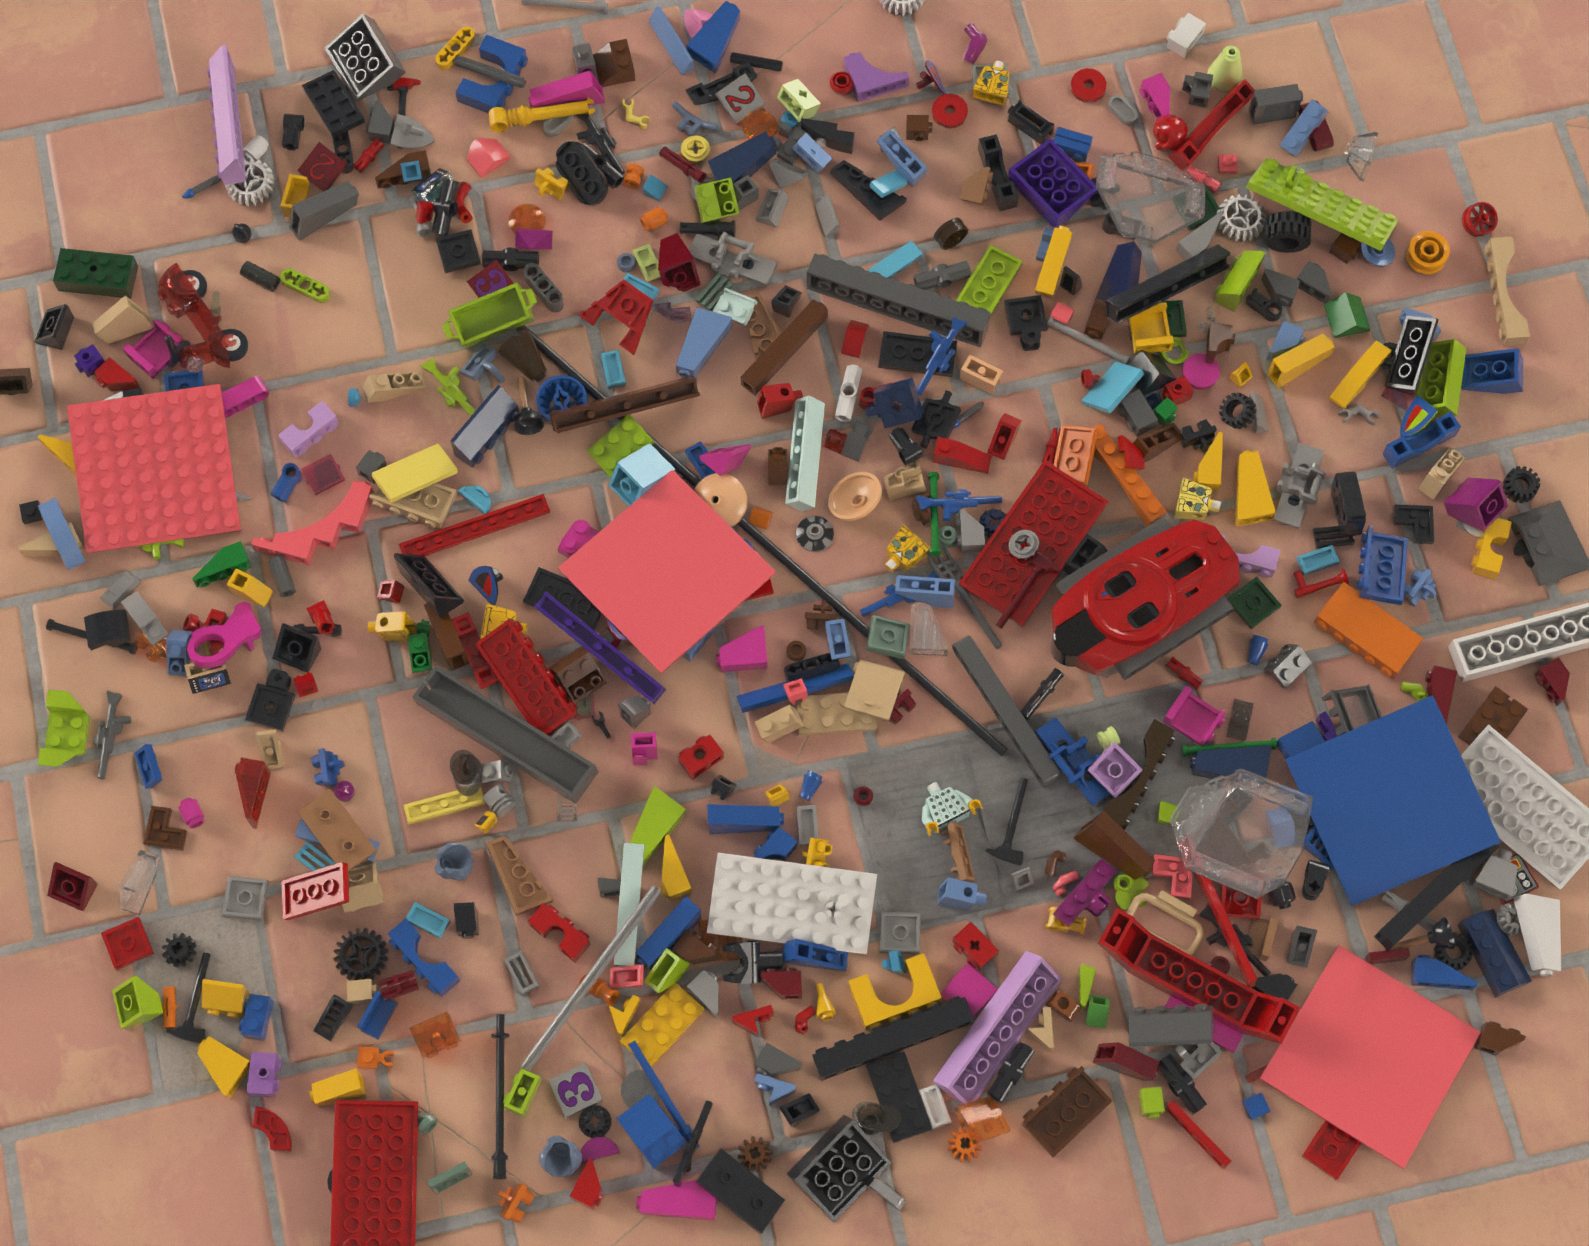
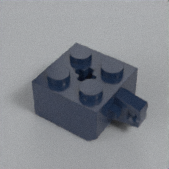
[865,378,924,428]

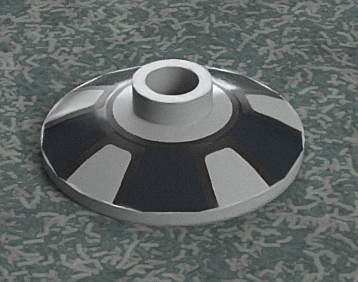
[796,516,834,552]

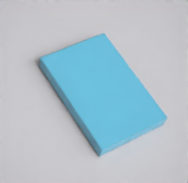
[1081,362,1144,414]

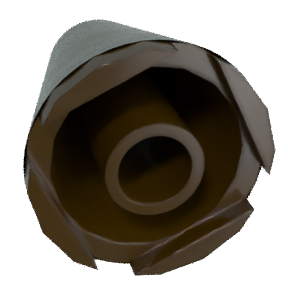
[498,329,547,382]

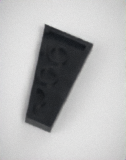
[830,160,907,221]

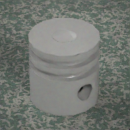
[483,784,516,818]

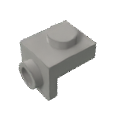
[482,760,513,785]

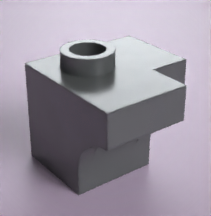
[1182,72,1213,107]

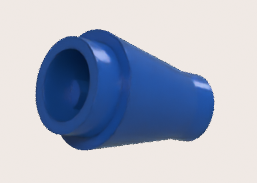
[1247,635,1268,665]
[799,770,822,801]

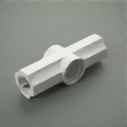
[835,364,863,423]

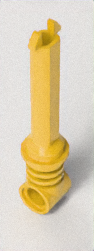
[489,98,595,133]

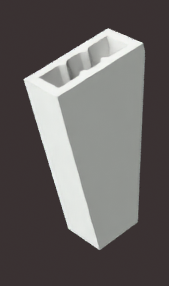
[1514,894,1561,977]

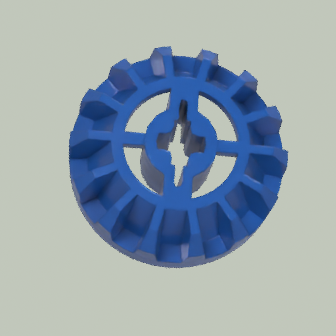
[536,375,587,425]

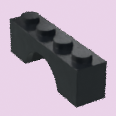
[978,134,1019,211]

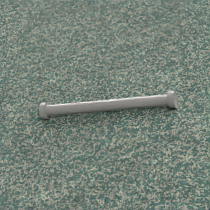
[522,0,608,14]
[1047,317,1131,365]

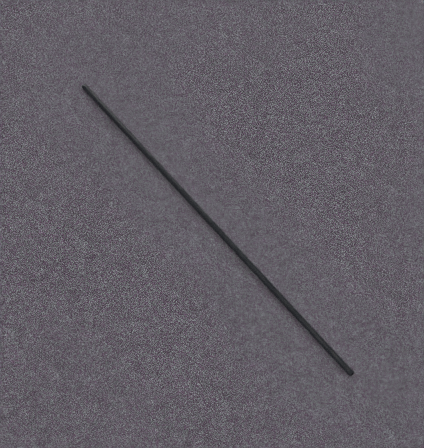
[515,325,1008,756]

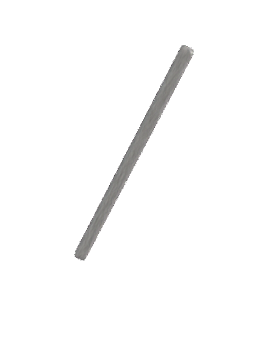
[520,886,661,1071]

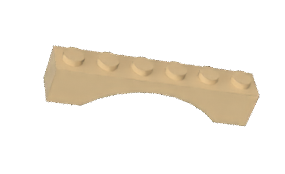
[1484,236,1530,346]

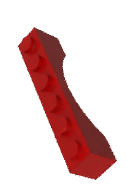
[1168,79,1255,170]

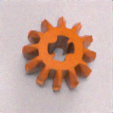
[947,1127,982,1162]

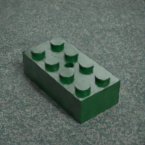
[53,248,138,299]

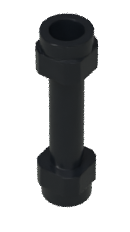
[294,624,342,637]

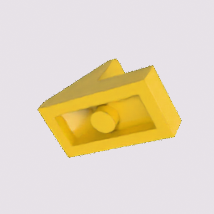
[609,995,641,1038]

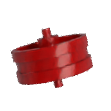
[1462,202,1498,237]

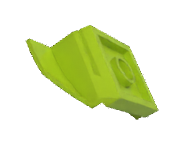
[38,690,90,767]

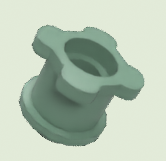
[939,526,957,550]

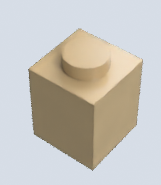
[347,979,378,1005]

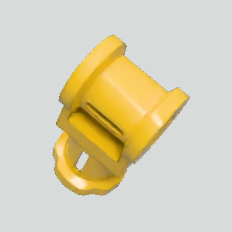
[1045,907,1087,935]

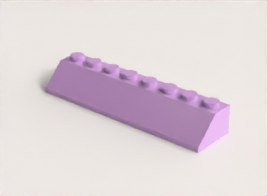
[207,44,246,185]
[933,951,1062,1110]

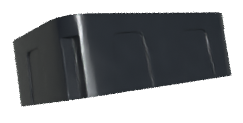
[1331,471,1366,537]

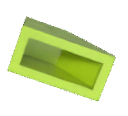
[643,948,691,993]

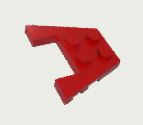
[578,279,653,355]

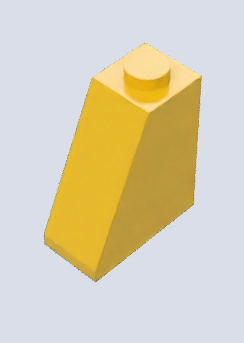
[197,1036,250,1099]
[309,1068,367,1107]

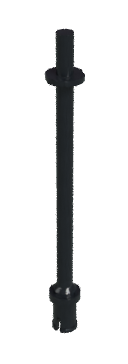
[491,1014,510,1180]

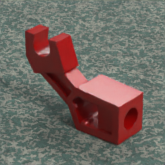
[204,609,228,655]

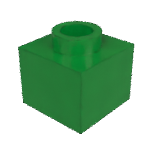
[1154,398,1178,426]

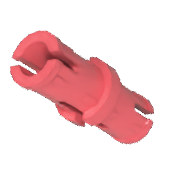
[1185,164,1222,193]

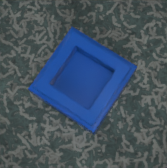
[1242,1092,1270,1120]

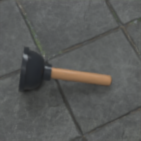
[514,376,544,435]
[1390,917,1455,950]

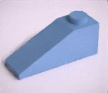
[877,129,927,187]
[895,575,955,608]

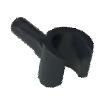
[592,711,611,739]

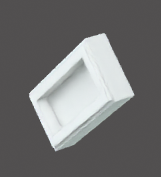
[919,1084,952,1130]

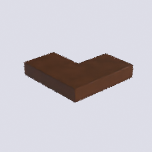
[143,806,187,851]

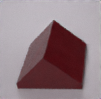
[47,862,98,911]

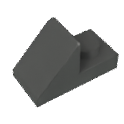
[841,420,874,462]
[1287,925,1317,968]

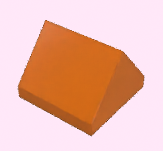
[749,506,773,530]

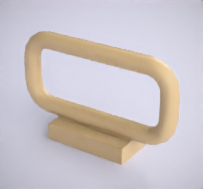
[1126,890,1205,956]

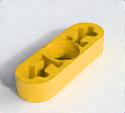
[435,26,475,70]

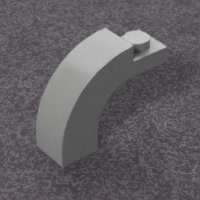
[121,591,169,646]

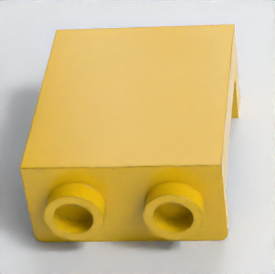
[1129,302,1174,355]

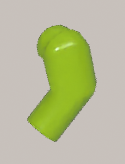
[1400,681,1427,701]

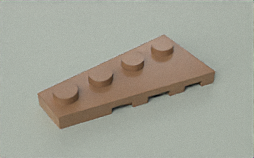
[486,836,553,916]

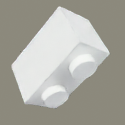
[1166,13,1206,58]

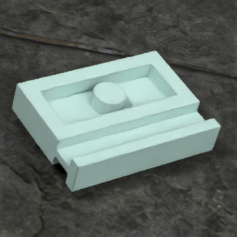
[713,288,758,326]

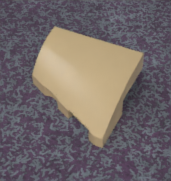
[884,459,926,501]

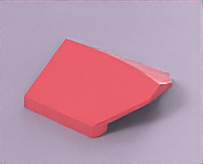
[467,137,511,178]

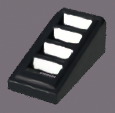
[1060,266,1082,295]
[313,994,353,1042]

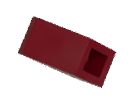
[1535,657,1570,706]
[761,968,802,1000]

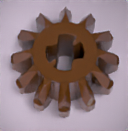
[737,1136,773,1172]

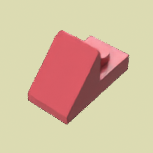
[610,965,643,989]

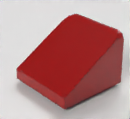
[377,580,404,603]

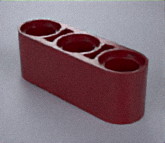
[1298,101,1334,152]

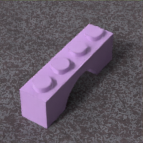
[1221,534,1281,578]

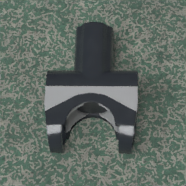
[722,940,783,984]

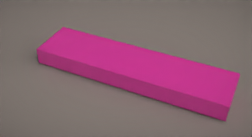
[1165,996,1243,1054]

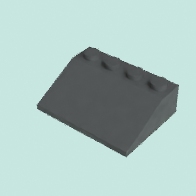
[325,13,406,101]

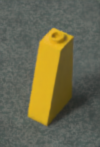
[1035,226,1073,299]
[1267,333,1335,389]
[1235,450,1276,527]

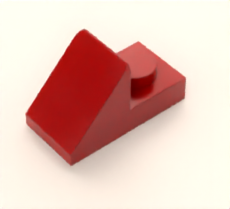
[732,1005,774,1037]

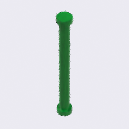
[928,472,941,557]
[1181,738,1277,757]

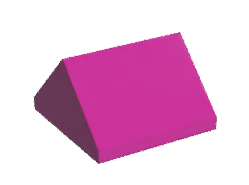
[699,444,751,476]

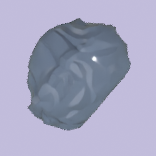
[435,842,474,881]
[539,1136,582,1178]

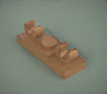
[941,822,976,883]

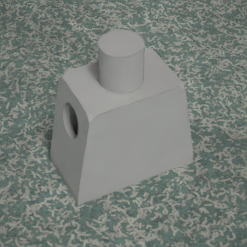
[1472,849,1518,901]

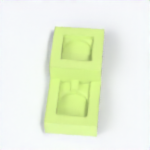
[632,244,660,283]

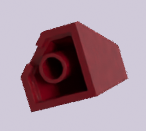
[658,233,701,292]

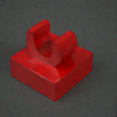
[293,672,319,697]

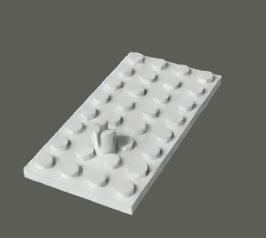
[1461,724,1589,890]
[707,853,877,954]

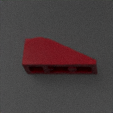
[1425,665,1457,724]

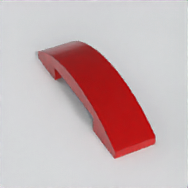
[451,612,499,689]

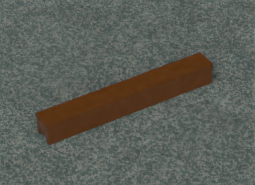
[549,376,700,433]

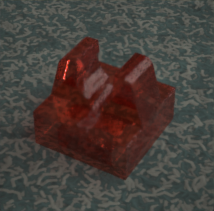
[824,428,847,454]

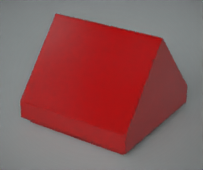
[415,200,434,224]

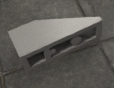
[1176,212,1223,261]

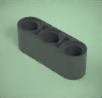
[524,263,564,313]

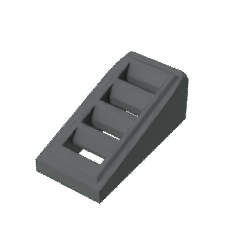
[598,878,621,898]

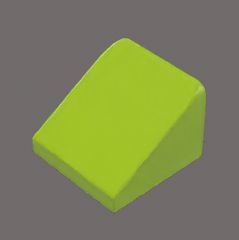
[1157,801,1179,826]

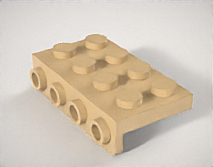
[369,465,457,529]

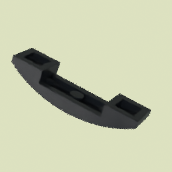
[686,62,757,105]

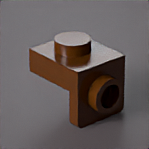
[912,492,931,526]

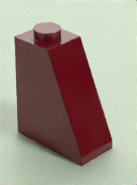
[1093,1042,1159,1081]

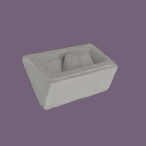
[756,189,789,227]
[815,194,839,237]
[1249,391,1268,433]

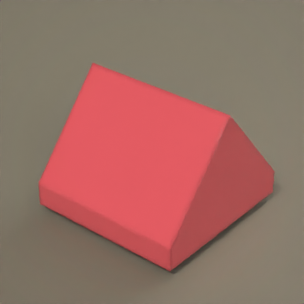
[1050,302,1074,324]

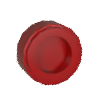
[1081,369,1100,388]
[183,613,203,632]

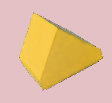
[1228,362,1253,388]
[764,784,790,806]

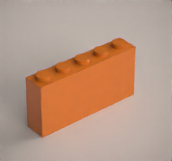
[1314,582,1424,679]

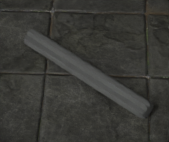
[453,55,526,88]

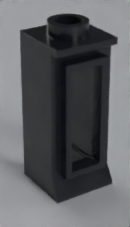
[1008,100,1055,145]

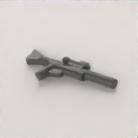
[93,690,131,779]

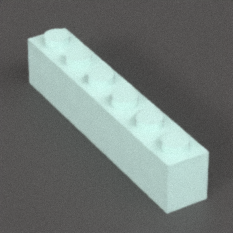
[785,396,825,512]

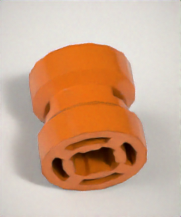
[623,164,644,189]

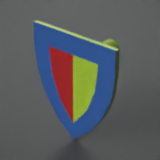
[1400,395,1438,438]

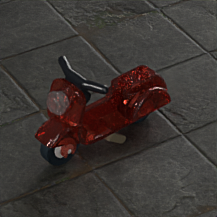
[157,263,248,373]

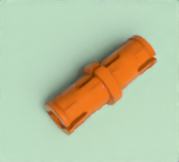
[162,986,178,1029]

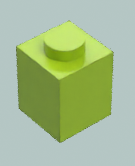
[1138,1087,1165,1119]

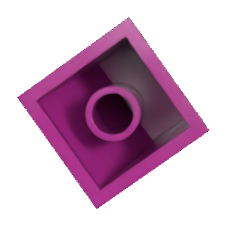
[1444,477,1508,532]

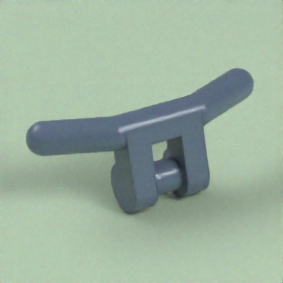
[672,101,719,136]

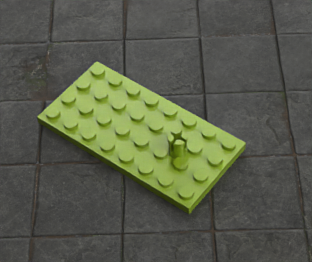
[1246,158,1399,251]

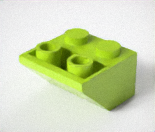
[694,178,740,223]

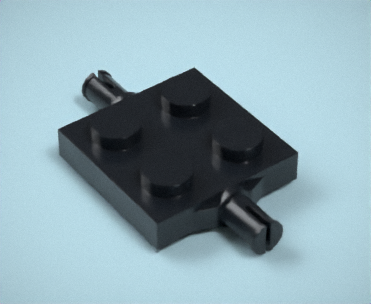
[911,390,961,449]

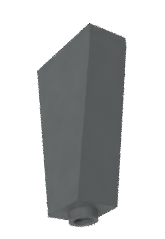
[289,181,359,241]

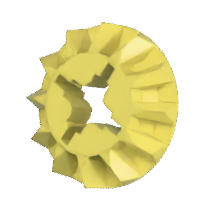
[681,136,710,163]

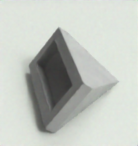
[769,158,809,189]

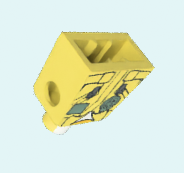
[1174,478,1221,520]

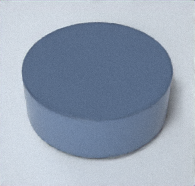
[617,253,636,273]

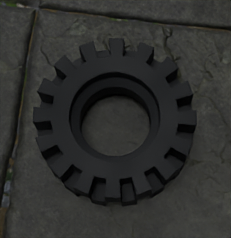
[1219,392,1257,429]
[1502,466,1541,503]
[1434,932,1474,971]

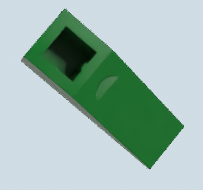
[192,541,252,587]

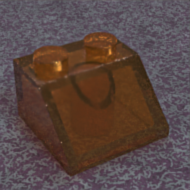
[410,1011,461,1058]

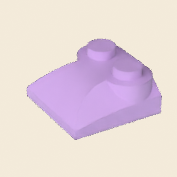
[1088,742,1143,798]

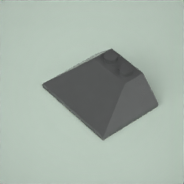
[1507,500,1589,586]

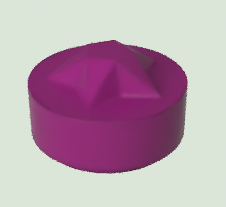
[334,781,355,802]

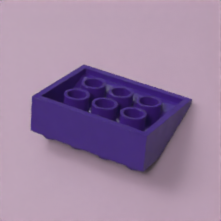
[1008,138,1099,228]

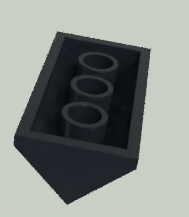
[1385,315,1439,395]
[394,553,464,618]

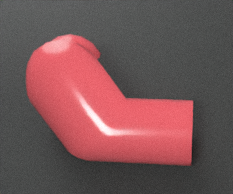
[1053,871,1078,897]

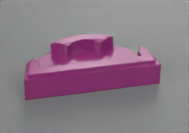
[580,1137,620,1164]

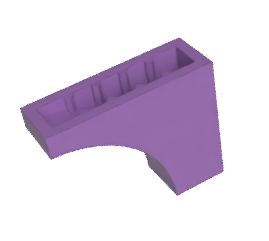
[843,52,909,102]

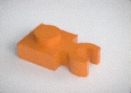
[357,1047,394,1069]

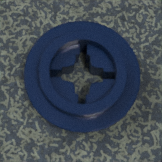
[979,508,1007,537]

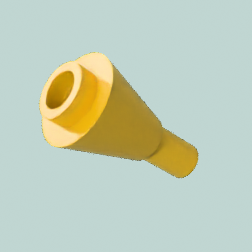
[815,983,836,1021]

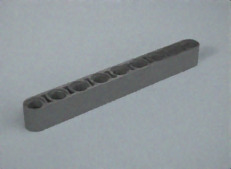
[952,635,1062,788]

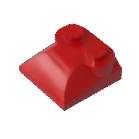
[1220,875,1263,919]

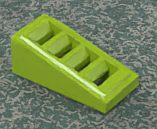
[1079,964,1097,1010]

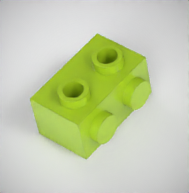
[503,1068,542,1119]

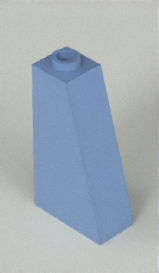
[676,307,732,378]

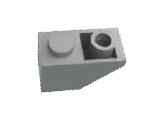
[956,510,985,552]

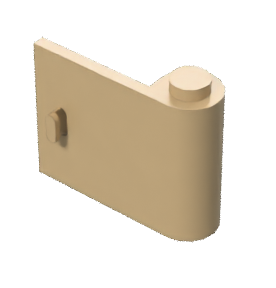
[844,659,906,721]

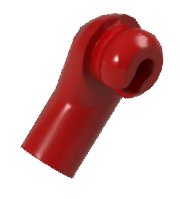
[795,1005,817,1034]

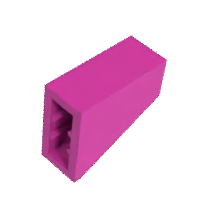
[716,626,768,672]

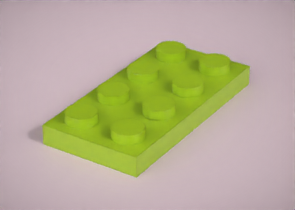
[956,244,1023,316]

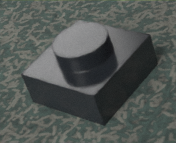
[19,500,43,524]

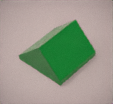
[1324,292,1370,338]

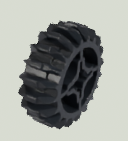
[333,928,389,980]

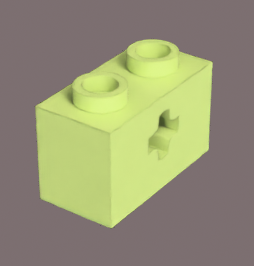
[777,79,821,122]

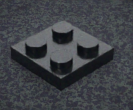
[436,229,481,273]

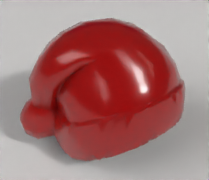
[1153,115,1188,151]

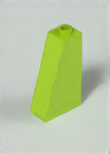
[630,786,687,868]

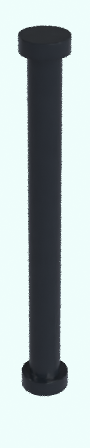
[46,619,138,655]

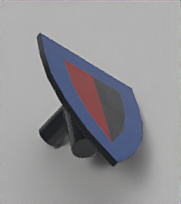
[468,566,503,605]

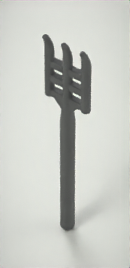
[927,546,1002,649]

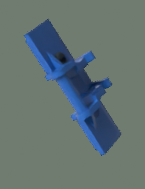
[1035,718,1110,806]

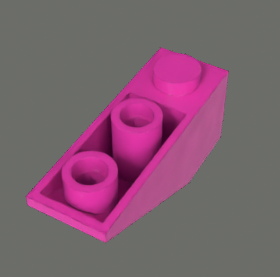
[1140,73,1170,121]

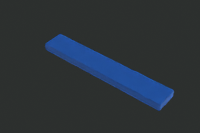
[737,663,854,713]

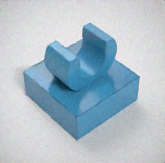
[882,950,906,975]

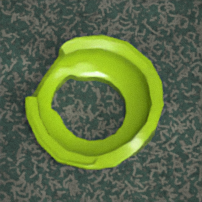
[1160,337,1189,365]

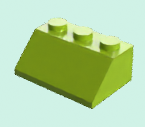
[1214,251,1266,312]

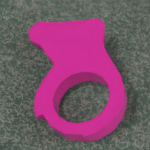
[187,602,262,668]

